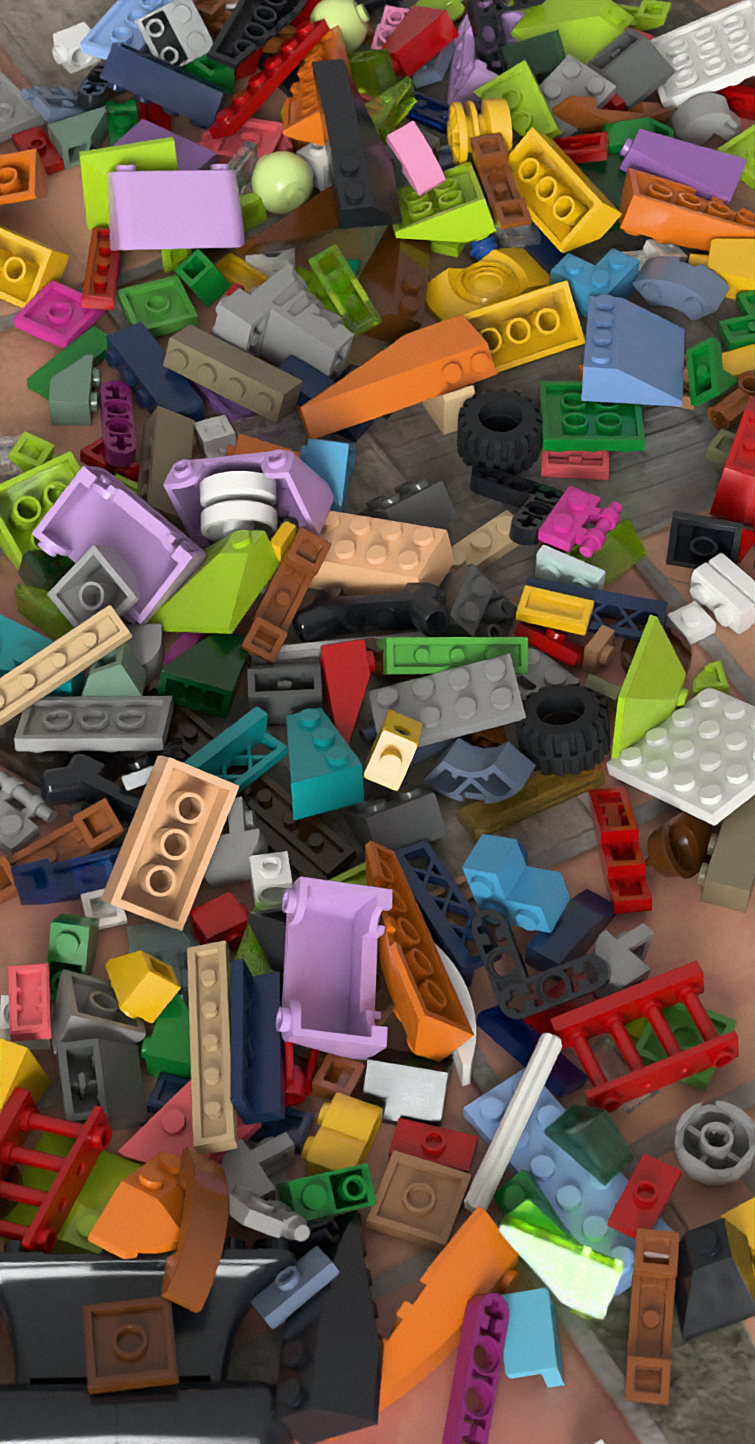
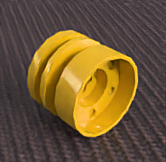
[447,98,512,167]

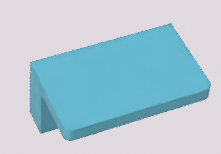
[501,1287,565,1388]

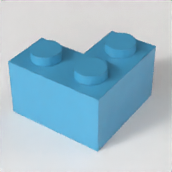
[550,248,640,317]
[300,438,357,512]
[462,833,571,933]

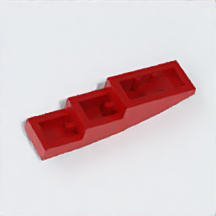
[588,787,652,914]

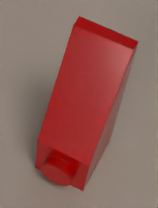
[319,639,375,745]

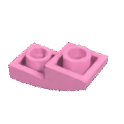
[371,6,410,53]
[386,121,446,196]

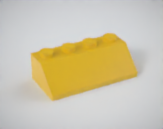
[508,127,622,253]
[0,225,70,308]
[438,280,585,373]

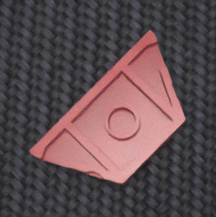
[197,118,293,169]
[118,1080,262,1164]

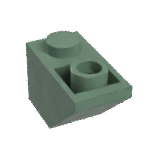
[48,107,109,170]
[48,355,101,426]
[80,642,147,696]

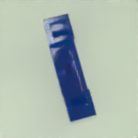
[11,840,124,905]

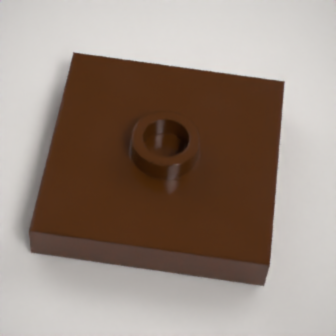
[82,1296,179,1394]

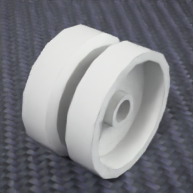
[200,471,277,542]

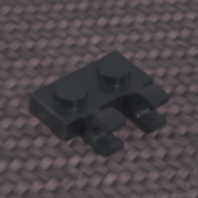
[121,738,189,791]

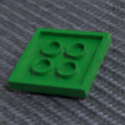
[538,381,645,453]

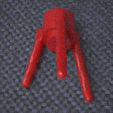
[284,1041,320,1106]

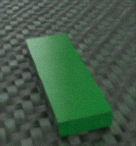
[26,326,108,400]

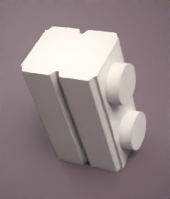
[689,553,755,635]

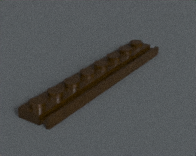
[143,679,357,880]

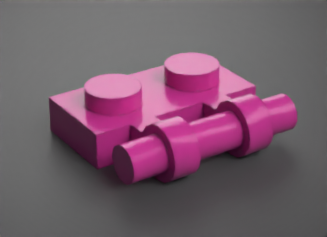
[538,486,623,557]

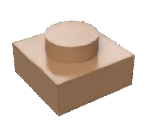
[582,624,616,675]

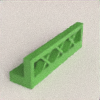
[376,637,528,675]

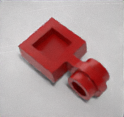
[80,436,140,483]

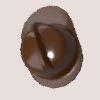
[645,811,712,879]

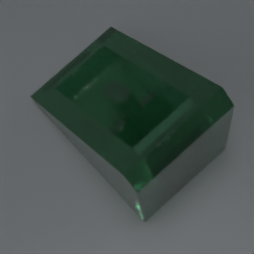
[18,550,75,602]
[544,1105,634,1186]

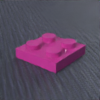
[14,280,105,349]

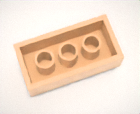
[308,510,455,596]
[101,755,239,932]

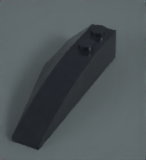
[206,0,308,70]
[312,59,402,230]
[273,1210,384,1444]

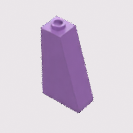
[619,129,747,206]

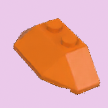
[88,1151,186,1260]

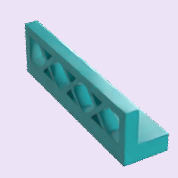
[183,706,288,795]

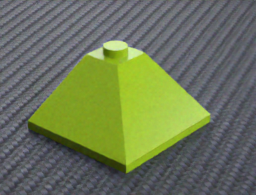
[510,0,634,69]
[79,137,178,230]
[392,161,496,243]
[0,451,81,585]
[146,529,280,634]
[611,615,690,759]
[0,1132,142,1254]

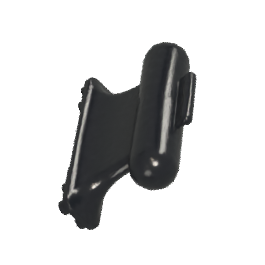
[0,1237,297,1444]

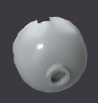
[674,1101,755,1186]

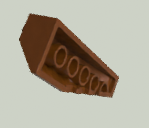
[236,185,338,256]
[348,225,430,344]

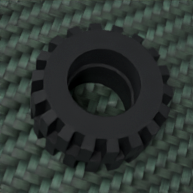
[457,388,543,475]
[515,683,611,777]

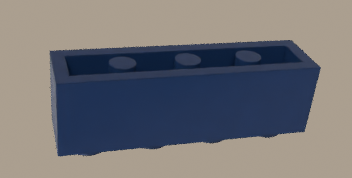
[100,41,230,129]
[104,322,205,423]

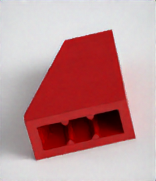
[379,6,459,78]

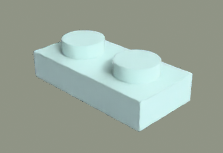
[535,544,606,590]

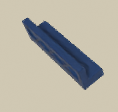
[526,577,668,642]
[394,840,503,987]
[230,959,285,1125]

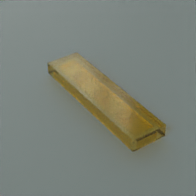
[456,764,605,841]

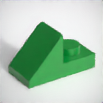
[686,336,738,407]
[493,1169,572,1264]

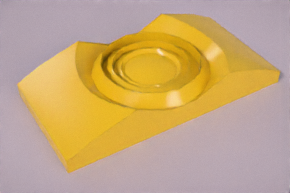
[425,247,550,322]

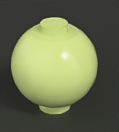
[310,0,370,55]
[251,151,314,215]

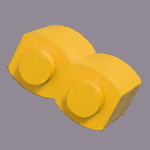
[301,1092,383,1175]

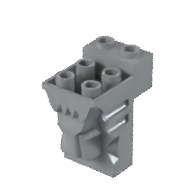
[210,262,354,381]

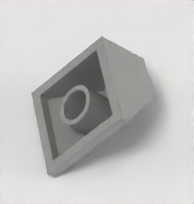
[47,544,140,628]
[51,969,146,1054]

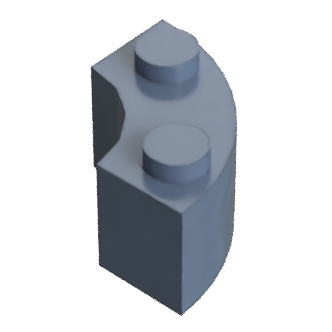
[632,256,730,321]
[422,737,536,804]

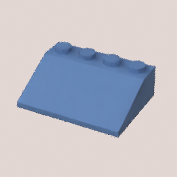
[581,294,685,407]

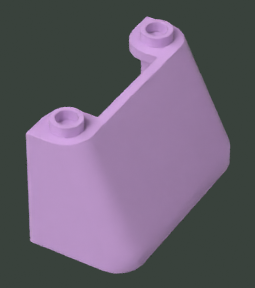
[448,0,533,110]
[107,164,245,251]
[163,449,334,547]
[32,466,207,624]
[276,876,393,1060]

